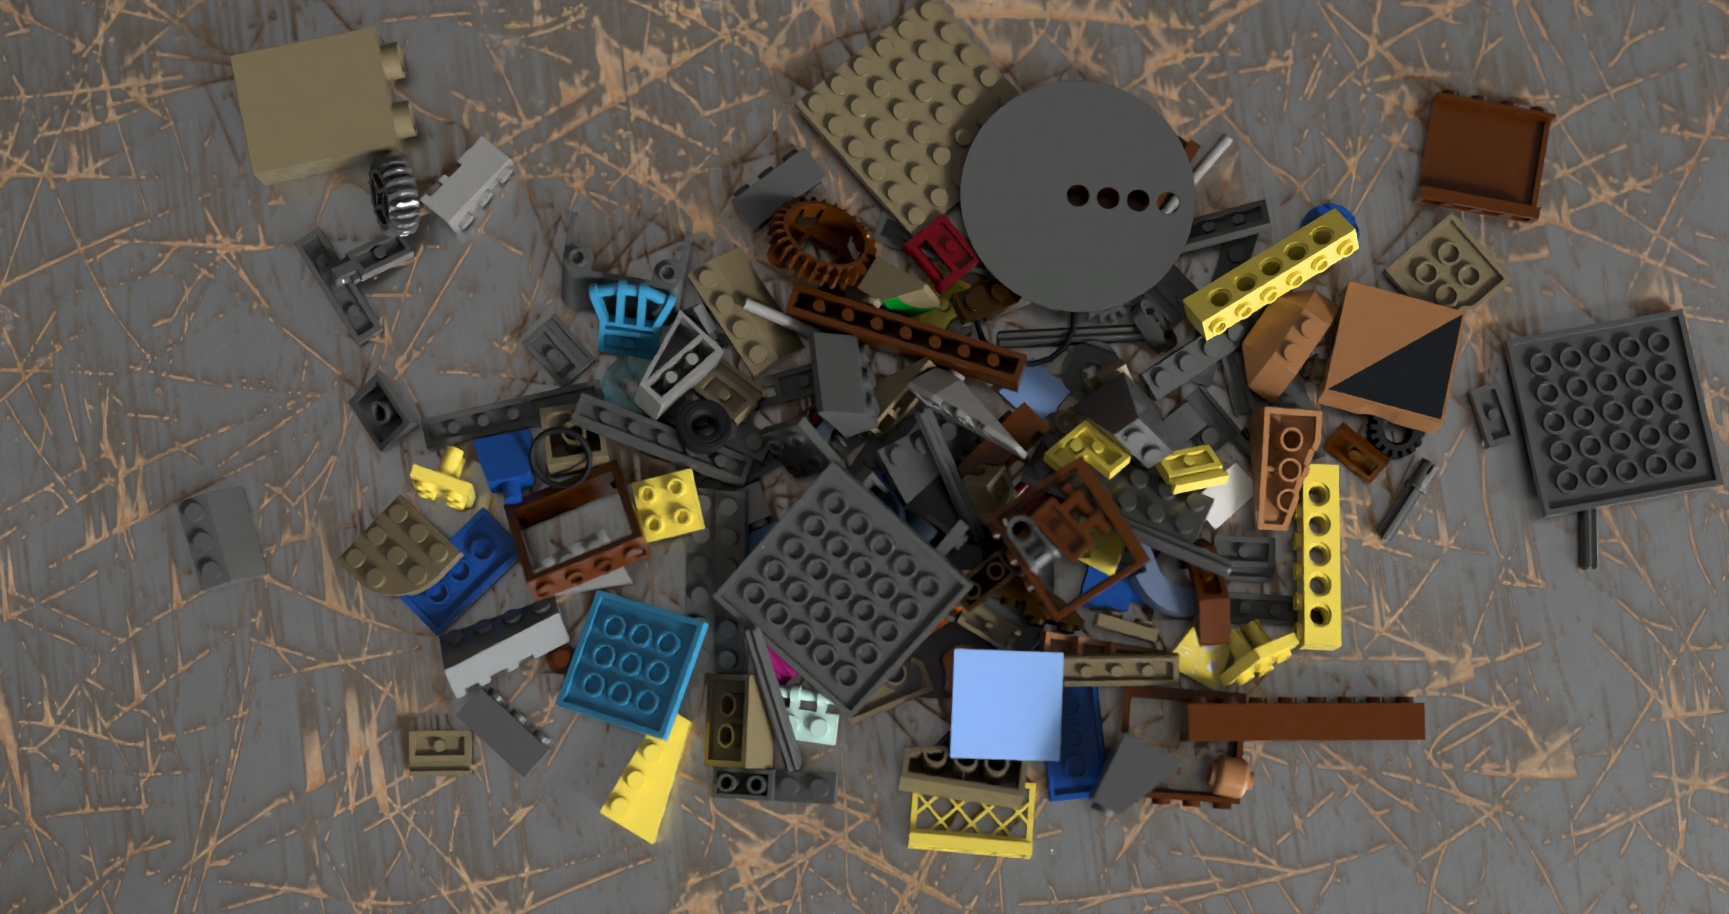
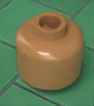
[1206,755,1254,798]

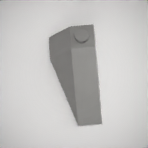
[907,367,1027,459]

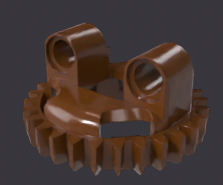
[767,196,877,297]

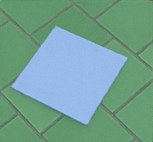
[950,649,1064,761]

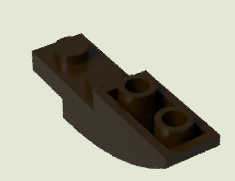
[949,280,1033,325]
[959,523,1055,613]
[984,576,1085,634]

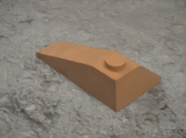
[1250,407,1322,531]

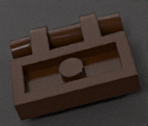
[1030,482,1112,564]

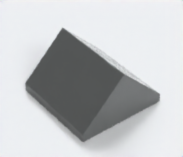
[348,371,420,452]

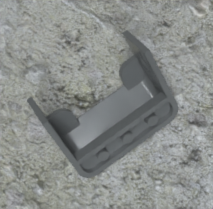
[561,211,694,326]

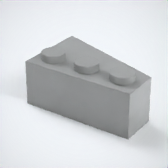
[420,136,513,233]
[633,310,724,421]
[522,528,634,598]

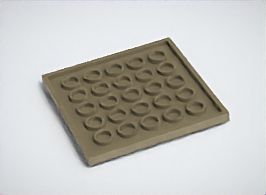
[795,0,1020,239]

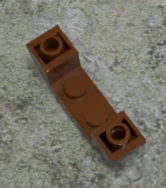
[1177,538,1230,647]

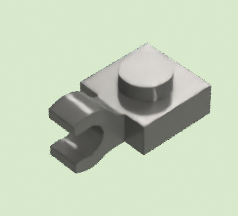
[682,303,729,348]

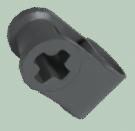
[1007,516,1061,575]

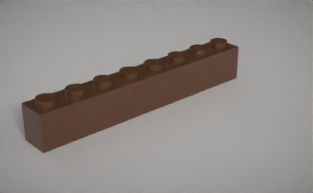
[785,282,1027,393]
[1179,697,1425,741]

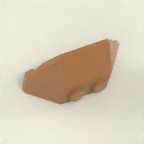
[1241,290,1340,405]

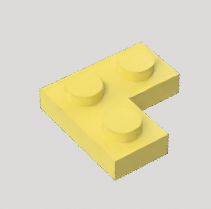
[1043,420,1131,479]

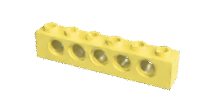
[1183,208,1359,341]
[1292,464,1341,651]

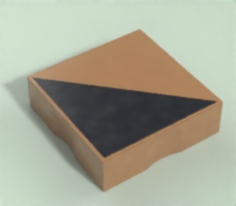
[1316,281,1466,434]

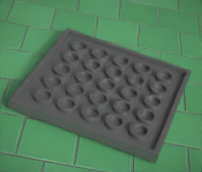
[1504,309,1724,518]
[712,459,974,719]

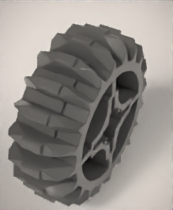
[368,155,421,238]

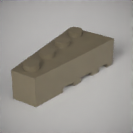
[898,745,1028,810]

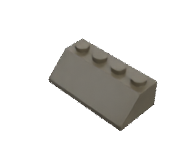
[687,247,805,380]

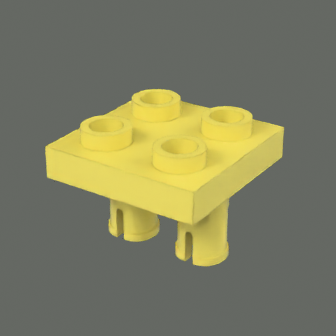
[410,446,477,511]
[631,469,705,543]
[1218,619,1300,687]

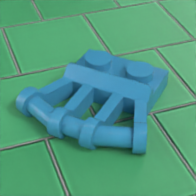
[588,279,677,360]

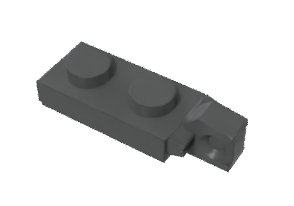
[330,234,414,288]

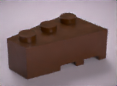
[955,402,1050,479]

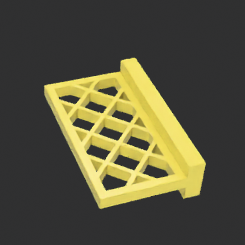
[907,782,1036,859]

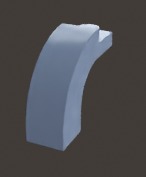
[1128,543,1197,618]

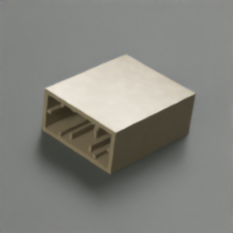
[230,27,417,185]

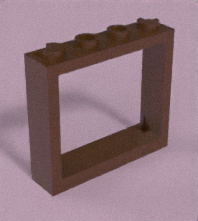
[987,455,1151,622]
[503,459,652,602]
[1118,686,1247,810]

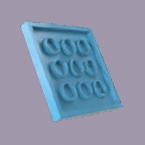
[555,589,709,741]

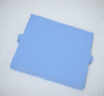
[999,357,1071,421]

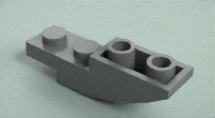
[712,766,839,805]

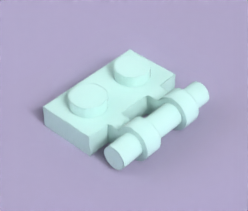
[774,683,839,745]

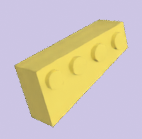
[600,713,692,844]

